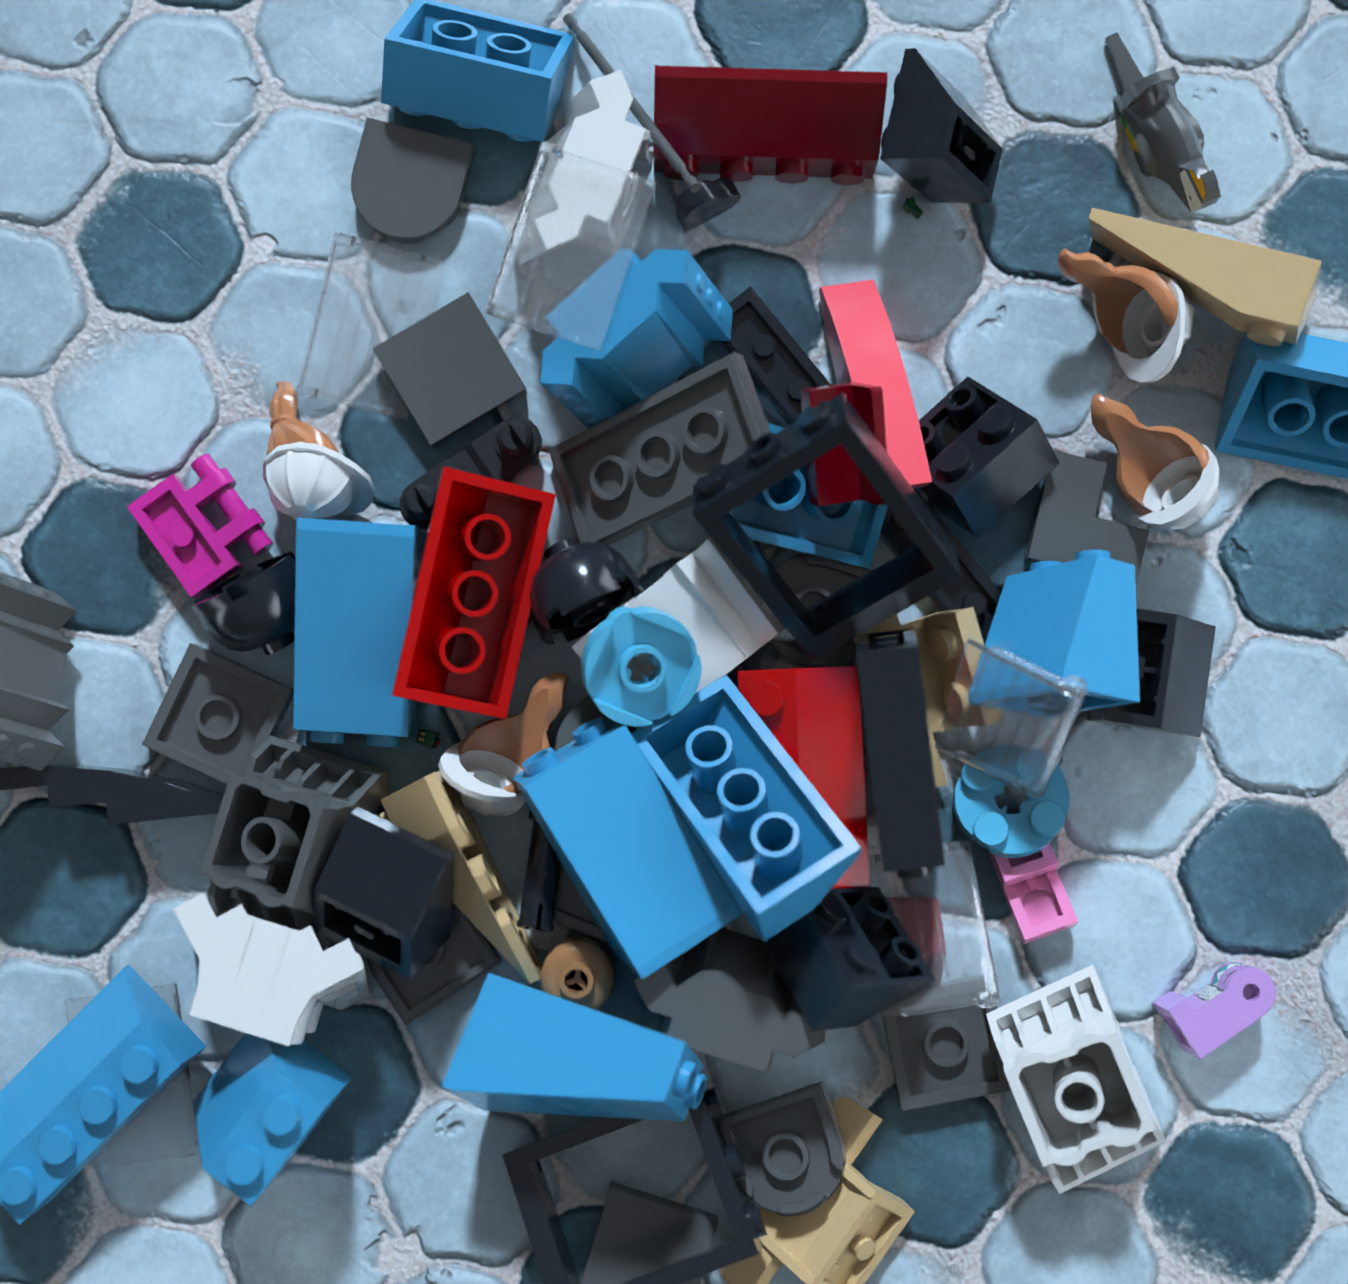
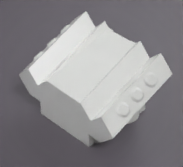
[507,69,653,266]
[572,537,785,729]
[173,893,371,1046]
[986,965,1166,1194]

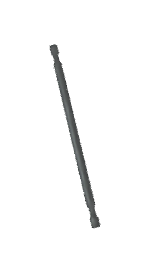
[563,13,701,193]

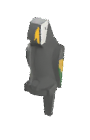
[1105,32,1221,213]

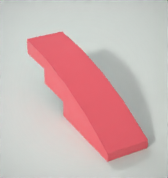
[818,279,932,488]

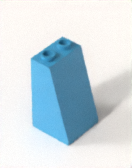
[293,518,427,748]
[512,717,742,980]
[441,972,707,1122]

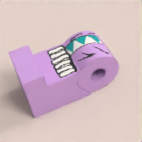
[1153,962,1276,1059]

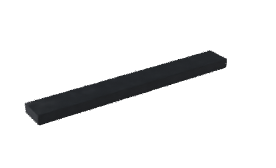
[720,286,1001,645]

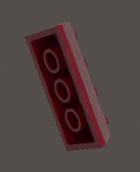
[653,65,888,185]

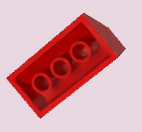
[391,466,556,719]
[738,666,871,889]

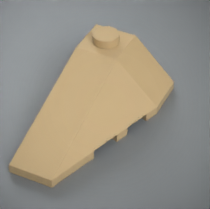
[1088,208,1322,346]
[379,771,543,984]

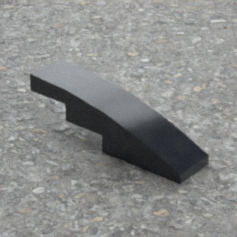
[0,764,224,825]

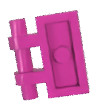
[127,454,273,599]

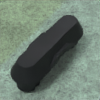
[400,417,542,529]

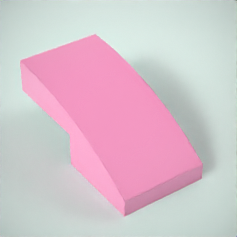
[989,843,1079,944]

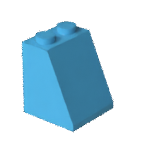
[970,550,1140,717]
[193,1033,353,1206]

